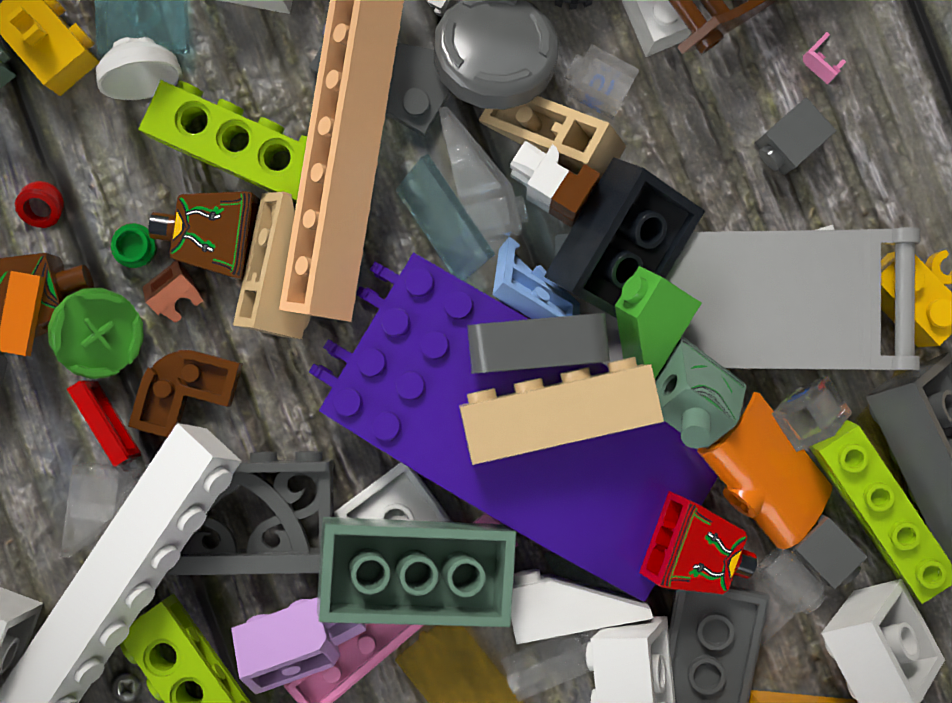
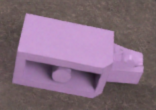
[231,597,366,694]

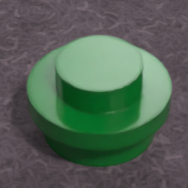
[111,223,157,268]

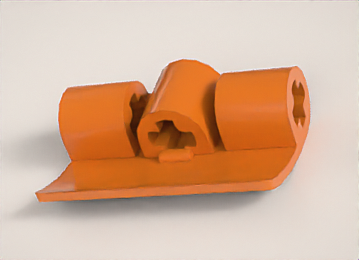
[697,392,832,549]

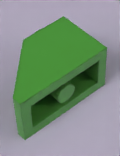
[615,266,702,379]

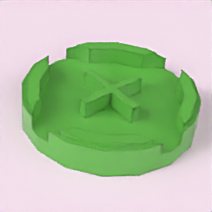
[48,288,144,379]

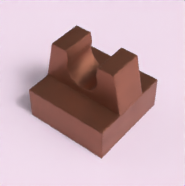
[142,260,203,323]

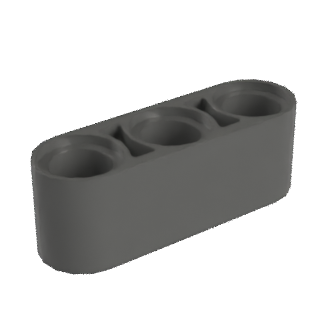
[467,313,610,374]

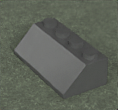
[866,352,952,560]

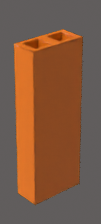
[0,271,46,356]

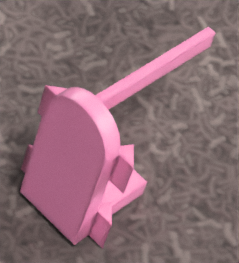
[803,32,846,85]

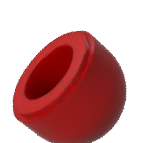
[15,181,64,228]

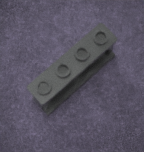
[146,451,334,575]

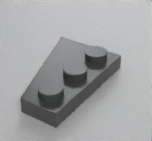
[309,42,451,137]

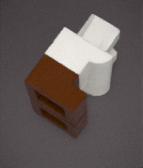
[510,141,601,227]

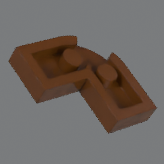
[128,350,243,438]

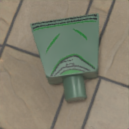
[655,336,746,448]

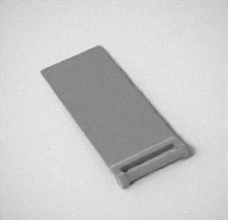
[555,227,920,370]

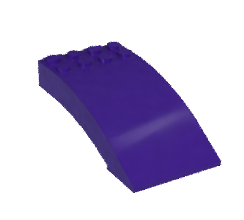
[309,252,718,602]

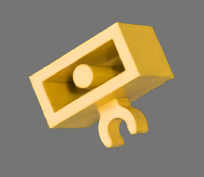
[0,0,100,96]
[881,250,952,347]

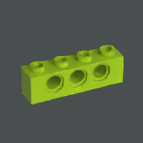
[138,80,307,204]
[806,418,952,604]
[120,593,251,703]

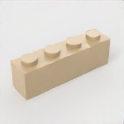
[459,357,664,465]

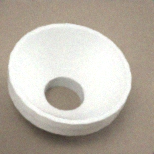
[96,37,182,100]

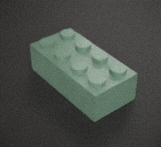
[317,517,516,627]

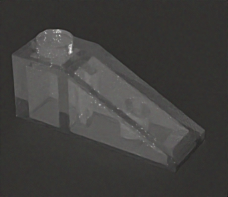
[438,106,528,247]

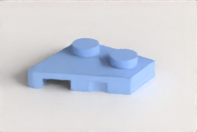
[493,237,580,319]

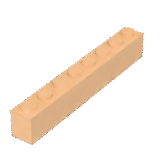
[279,0,404,322]

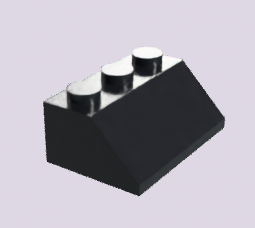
[544,157,705,319]

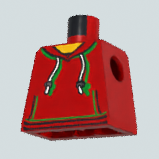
[639,491,757,594]

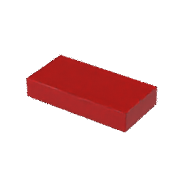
[67,380,141,467]

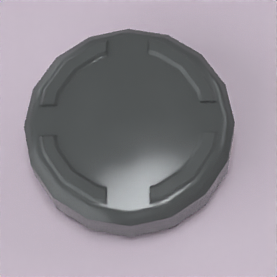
[434,0,558,110]

